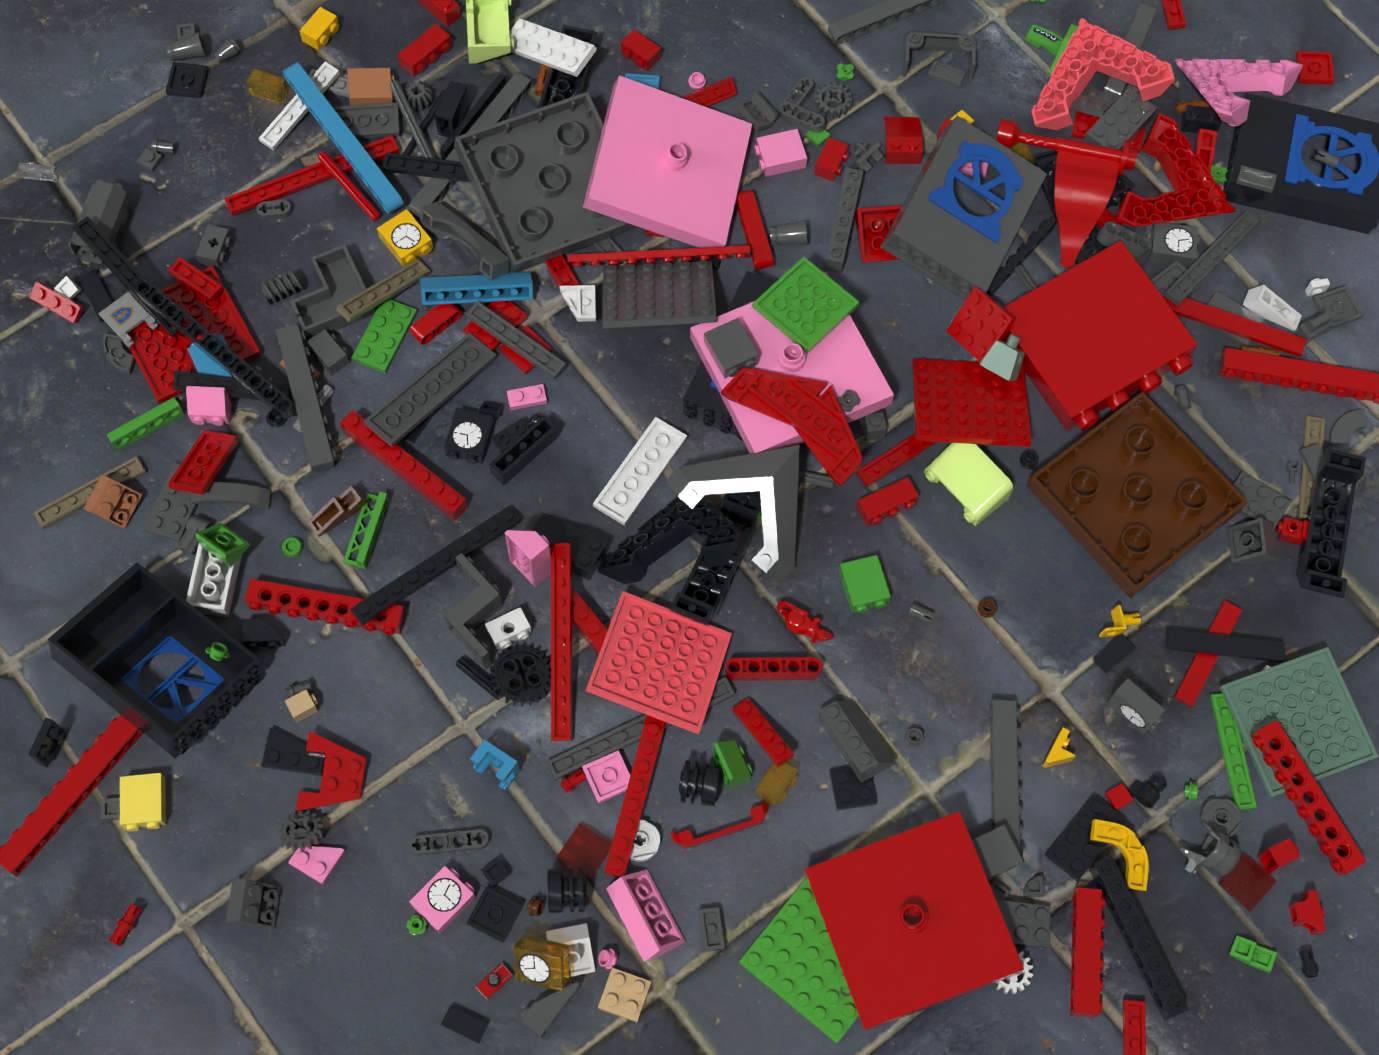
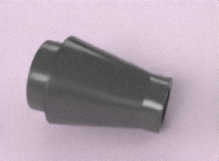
[214,38,241,62]

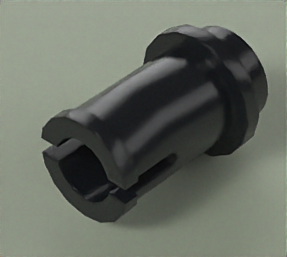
[1299,950,1319,978]

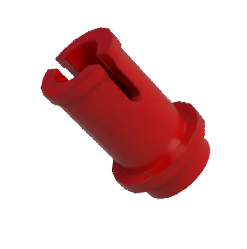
[560,769,587,793]

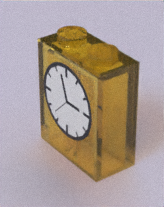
[513,935,571,992]

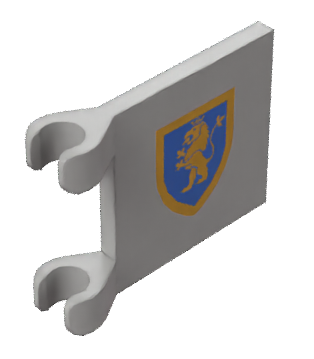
[98,292,158,347]

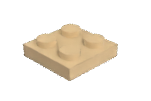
[598,968,651,1023]

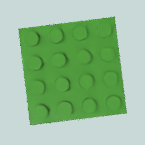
[752,257,859,354]

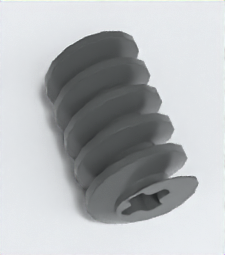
[261,270,303,305]

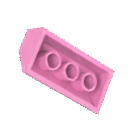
[505,530,551,588]
[606,869,685,962]

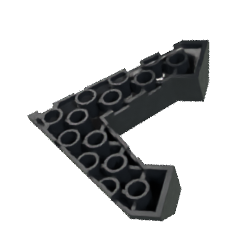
[598,495,742,584]

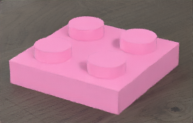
[582,750,630,804]

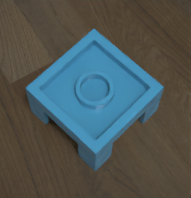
[470,739,520,791]

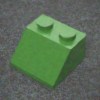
[712,740,753,790]

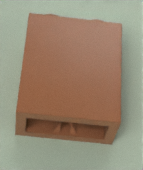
[347,68,396,106]

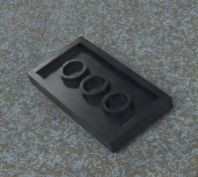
[1045,794,1127,882]

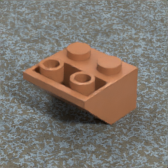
[83,475,142,529]

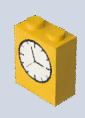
[377,209,433,267]

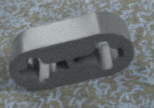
[256,200,292,220]

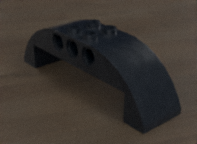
[1298,448,1366,598]
[670,492,761,626]

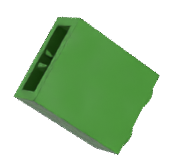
[839,555,891,613]

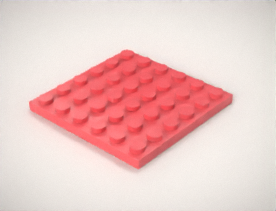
[585,591,732,734]

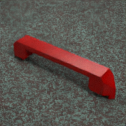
[671,800,769,849]

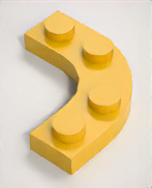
[1090,819,1149,891]

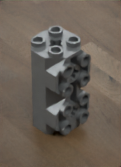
[68,179,130,264]

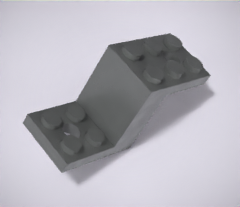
[444,553,502,670]

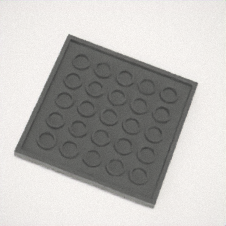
[603,260,717,328]

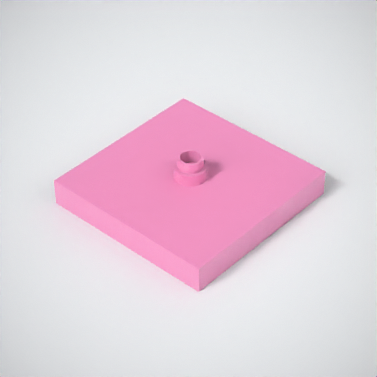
[583,75,752,248]
[690,272,894,454]

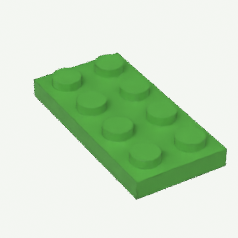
[351,299,417,374]

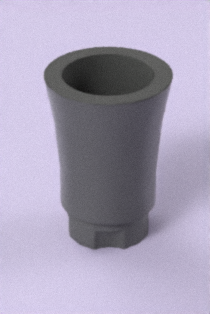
[166,32,207,61]
[769,220,807,245]

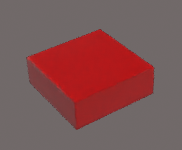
[1105,783,1133,811]

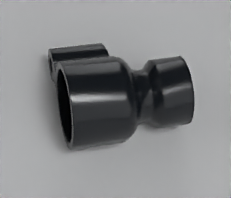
[1128,776,1167,809]

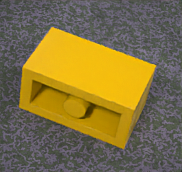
[300,7,340,50]

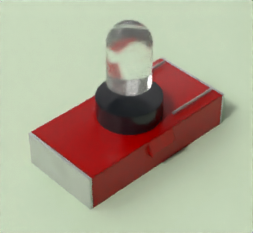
[476,963,513,1000]

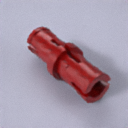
[109,903,142,946]

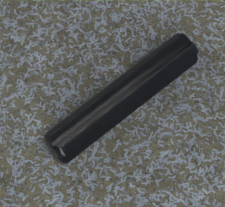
[456,657,500,700]

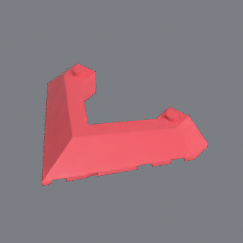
[1031,18,1175,130]

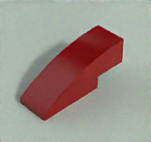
[1194,128,1218,172]

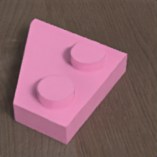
[288,846,345,885]

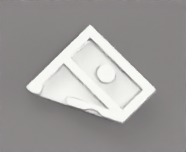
[560,285,596,322]

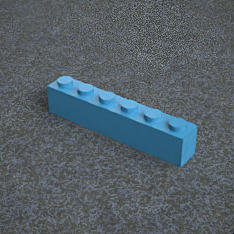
[420,272,533,305]

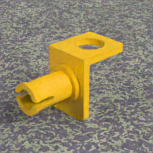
[1099,605,1141,637]

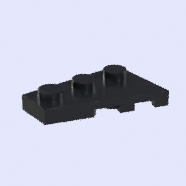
[261,727,325,776]

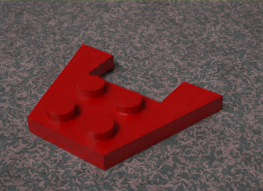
[296,731,367,812]

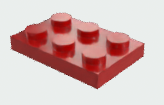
[463,301,528,352]

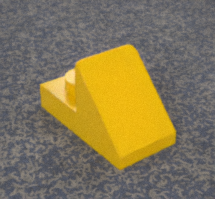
[1042,727,1075,768]

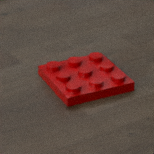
[946,286,1016,362]

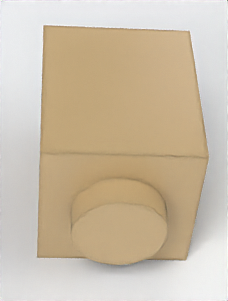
[285,690,318,723]

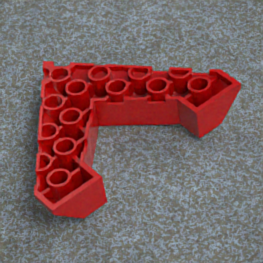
[1115,113,1236,227]

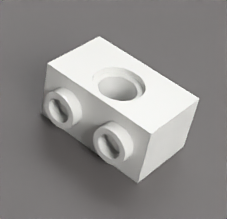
[485,607,532,650]

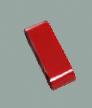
[409,304,462,345]

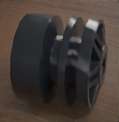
[679,760,720,807]
[547,868,587,913]

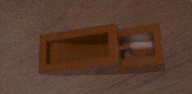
[308,485,369,537]

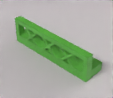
[107,397,184,452]
[343,492,389,569]

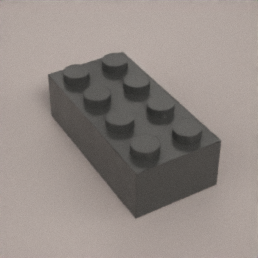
[1083,87,1157,150]

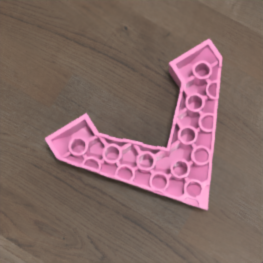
[1175,59,1303,126]

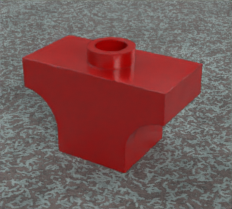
[1289,890,1326,935]

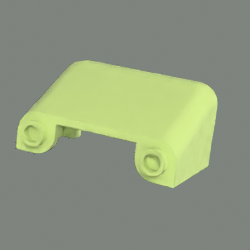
[466,0,514,64]
[924,443,1013,526]

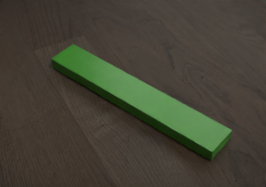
[1209,693,1257,811]

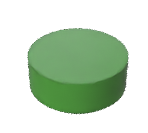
[282,537,302,558]

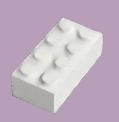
[186,544,242,617]

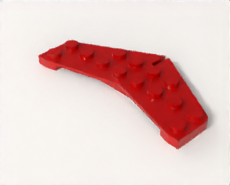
[721,368,862,487]

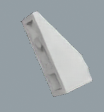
[1243,285,1302,331]

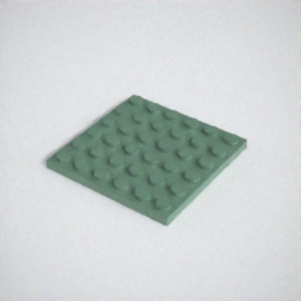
[1220,647,1379,798]

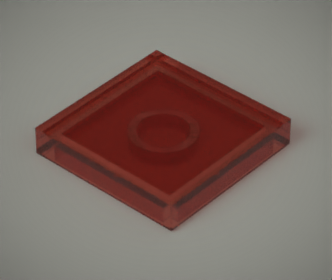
[557,823,612,880]
[1218,853,1277,912]

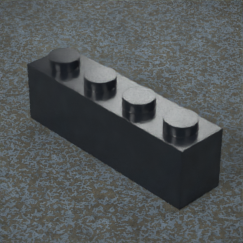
[489,415,558,485]

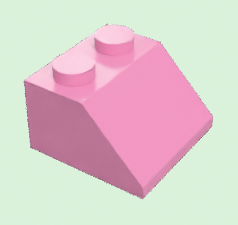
[186,386,232,426]

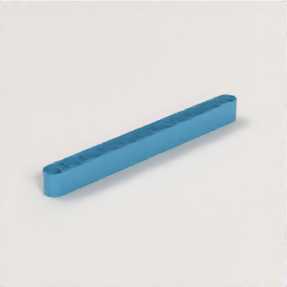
[282,62,404,214]

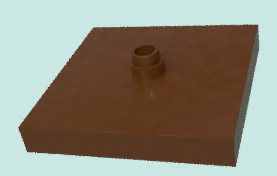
[1027,392,1248,599]

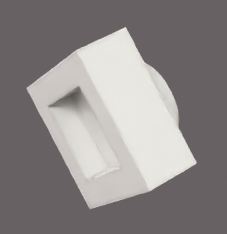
[54,276,81,299]
[1305,278,1330,296]

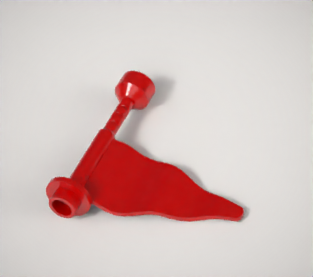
[996,118,1138,268]

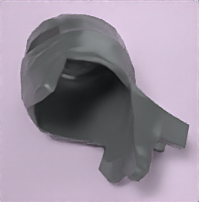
[1179,829,1241,876]

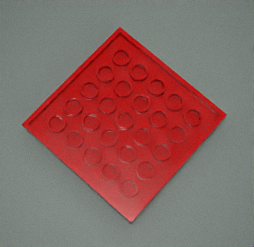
[127,266,261,404]
[912,358,1032,447]

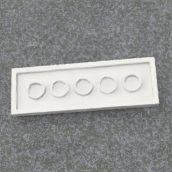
[509,18,597,77]
[593,417,687,526]

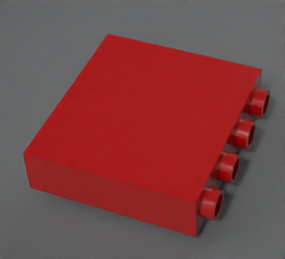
[1003,240,1198,432]

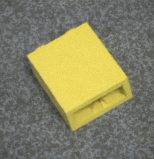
[120,773,166,831]

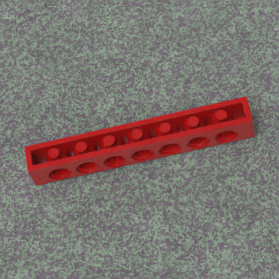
[244,578,405,635]
[1250,720,1367,875]

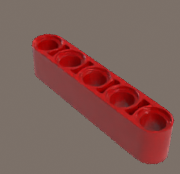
[735,190,774,270]
[725,657,822,681]

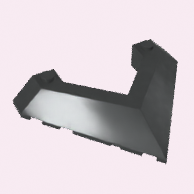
[665,445,800,583]

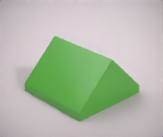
[195,523,250,568]

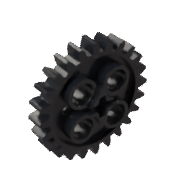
[489,644,551,707]

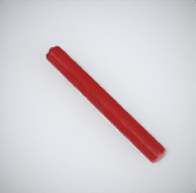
[318,151,381,221]

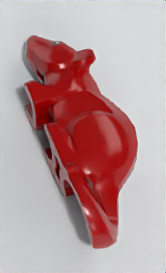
[777,601,833,643]

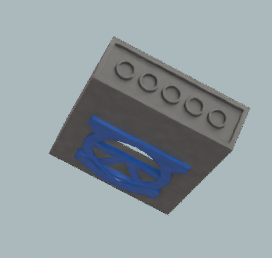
[880,116,1047,301]

